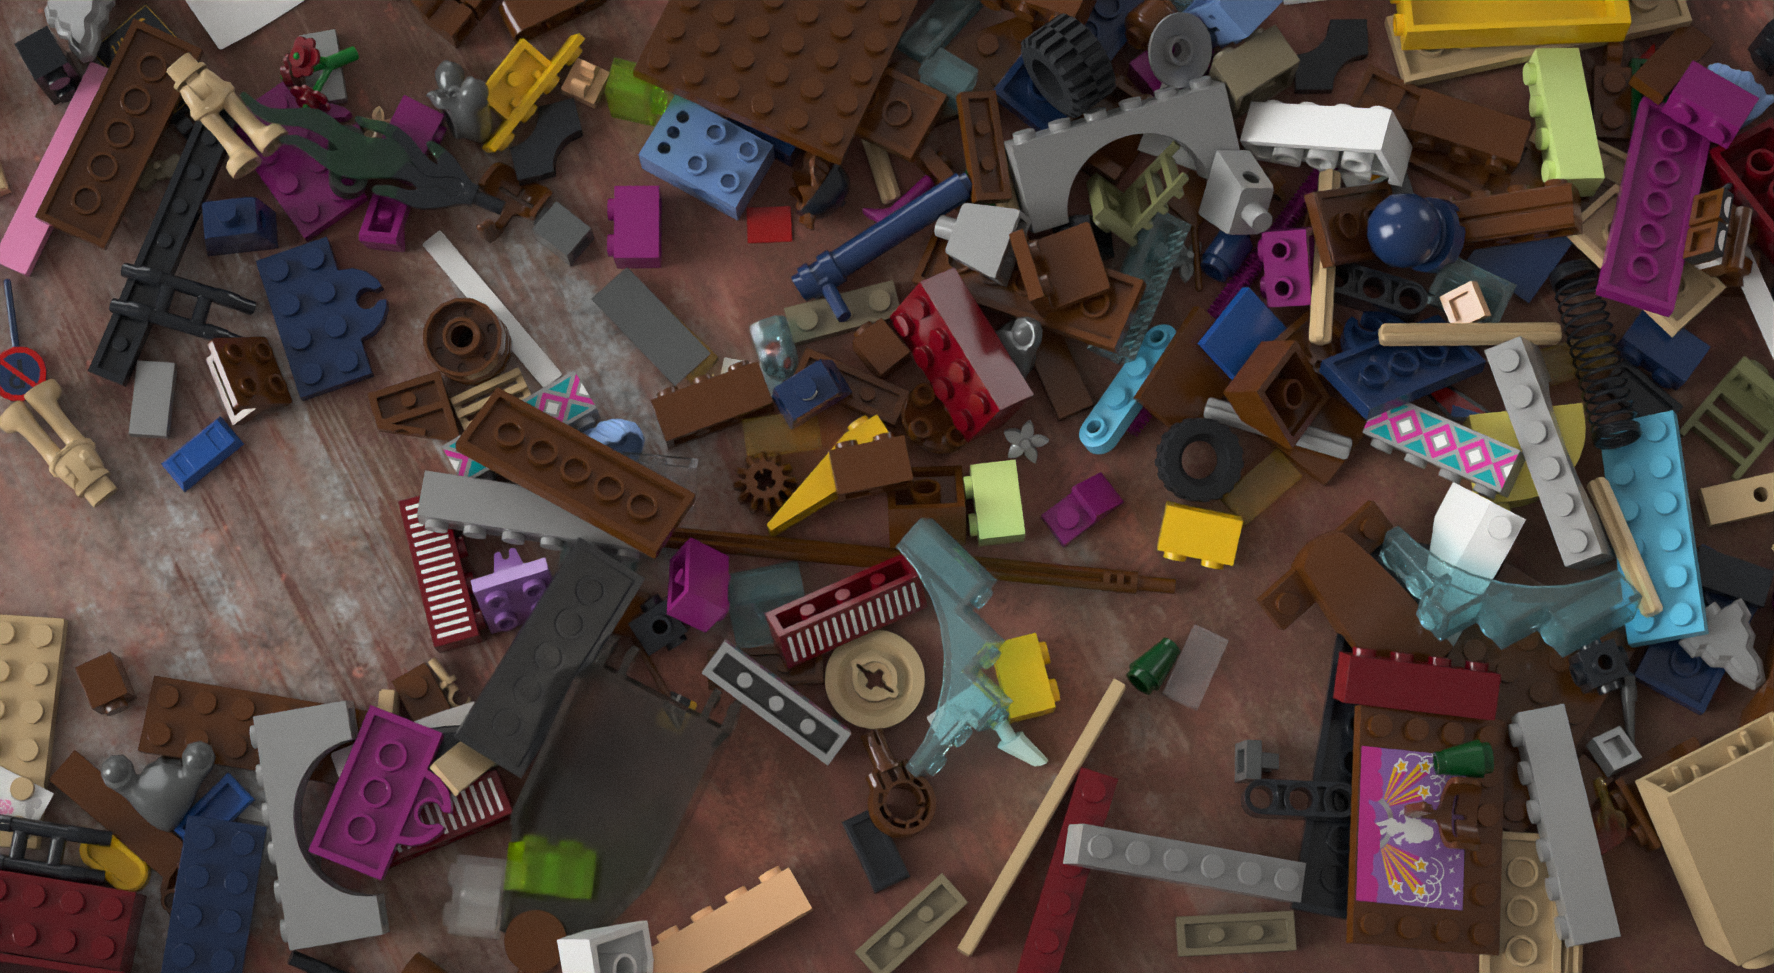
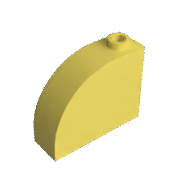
[1463,403,1586,511]

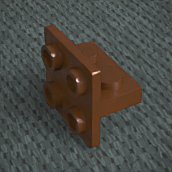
[206,336,292,426]

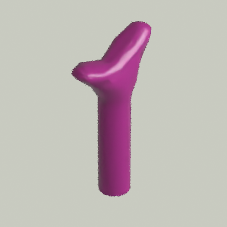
[862,175,935,222]

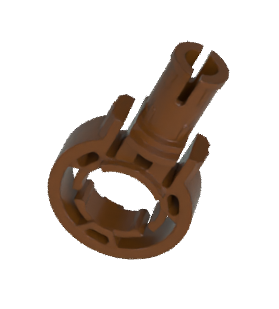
[859,728,936,838]

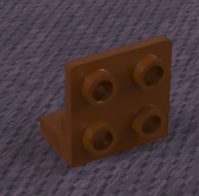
[1009,222,1111,317]

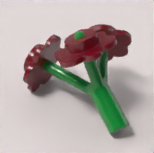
[280,36,359,115]

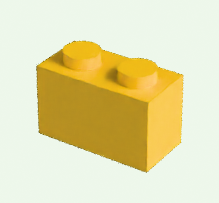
[1157,501,1243,570]
[990,633,1060,724]

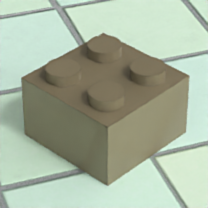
[1209,25,1300,121]

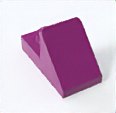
[359,191,411,252]
[1041,472,1124,548]

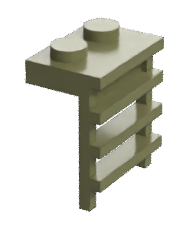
[1086,141,1189,247]
[1679,356,1774,481]

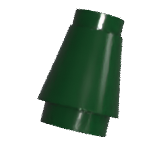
[1126,637,1181,695]
[1433,739,1494,778]

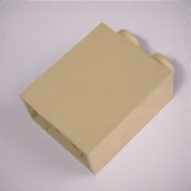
[1635,712,1774,969]

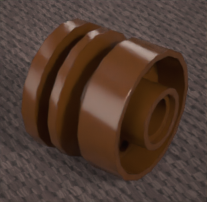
[423,298,512,386]

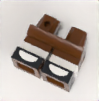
[1683,187,1759,279]

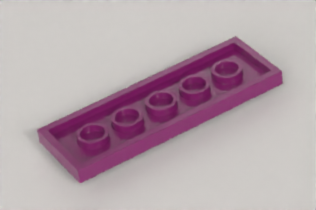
[1595,96,1711,317]

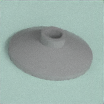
[1148,12,1212,88]

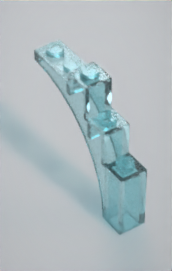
[896,518,1014,778]
[1380,526,1643,658]

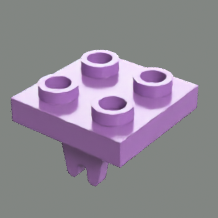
[470,548,553,634]

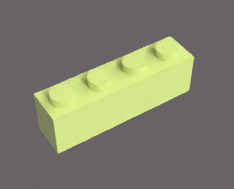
[1523,48,1605,197]

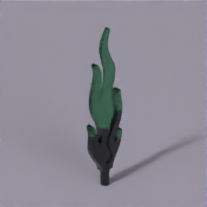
[240,92,506,215]

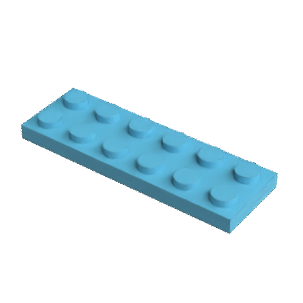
[1598,410,1709,648]

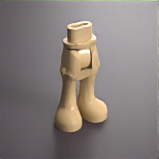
[166,52,288,179]
[0,379,118,508]

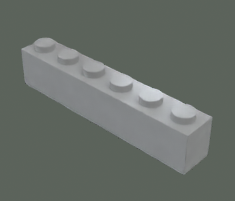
[417,470,648,562]
[1508,704,1621,948]
[1063,824,1306,902]

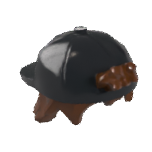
[788,146,850,230]

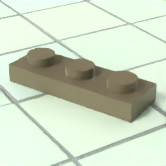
[784,280,900,347]
[855,873,968,973]
[1175,911,1297,957]

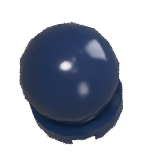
[1367,193,1466,274]

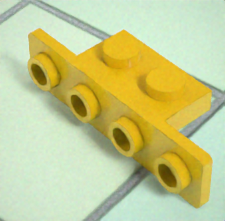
[482,33,585,153]

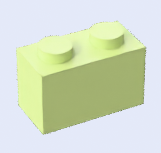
[963,459,1025,546]

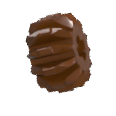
[733,451,798,516]

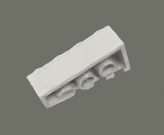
[1240,100,1413,187]

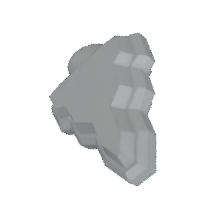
[44,0,115,63]
[1678,598,1766,690]

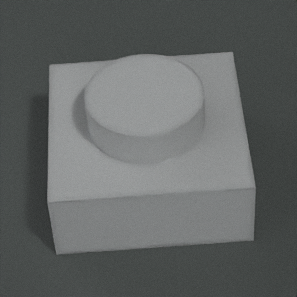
[1585,726,1642,777]

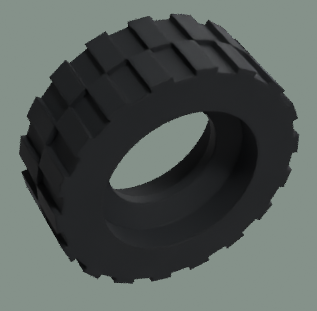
[1155,418,1244,502]

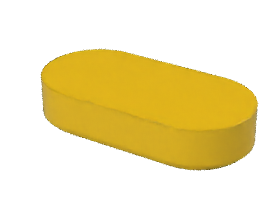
[79,834,151,893]

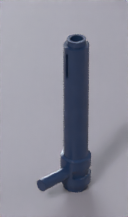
[791,172,972,322]

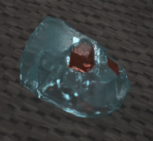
[749,315,798,382]

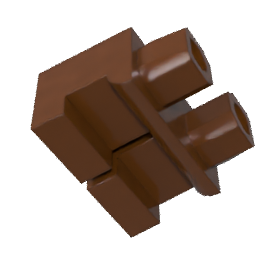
[410,0,498,49]

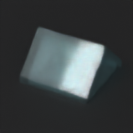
[728,560,805,648]

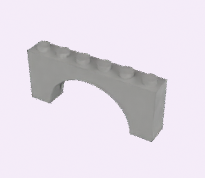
[1004,76,1240,233]
[1484,336,1616,571]
[250,700,390,951]

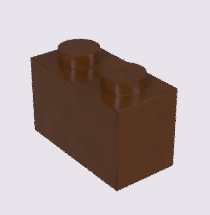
[828,432,914,503]

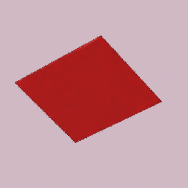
[746,206,792,243]

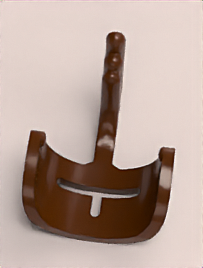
[476,162,553,243]
[1404,777,1482,851]

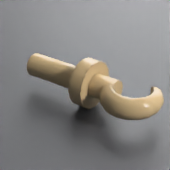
[428,657,471,708]

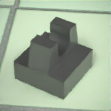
[1235,740,1279,783]

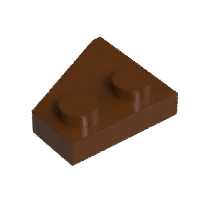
[367,371,460,442]

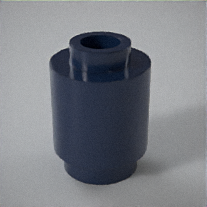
[1200,229,1253,282]

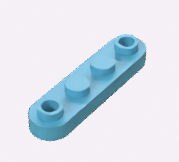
[1079,324,1176,454]

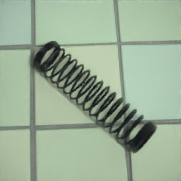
[1549,259,1643,449]

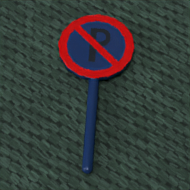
[0,278,48,402]

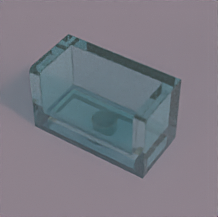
[1427,257,1517,323]

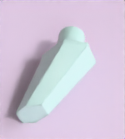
[993,719,1048,766]

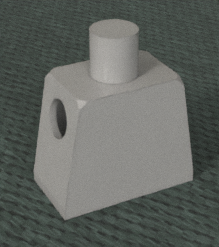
[1198,150,1274,235]
[934,203,1032,287]

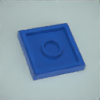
[1197,287,1287,380]

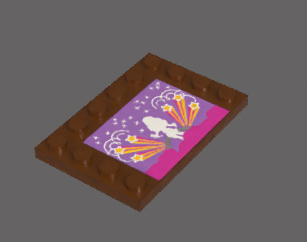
[1346,705,1506,956]

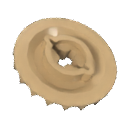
[825,630,925,730]

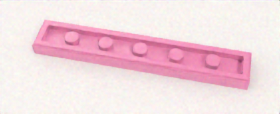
[0,61,108,277]

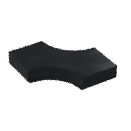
[1294,19,1368,94]
[510,98,583,186]

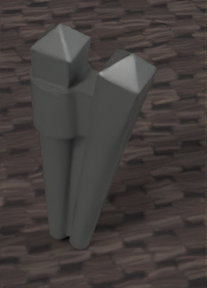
[1619,670,1638,745]

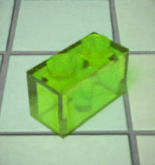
[605,58,667,127]
[503,835,597,899]

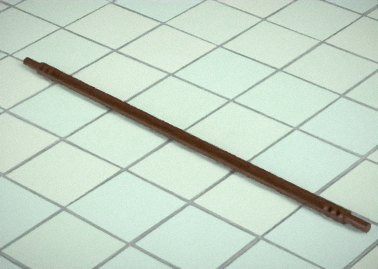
[664,527,1176,594]

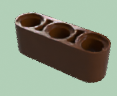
[498,0,608,43]

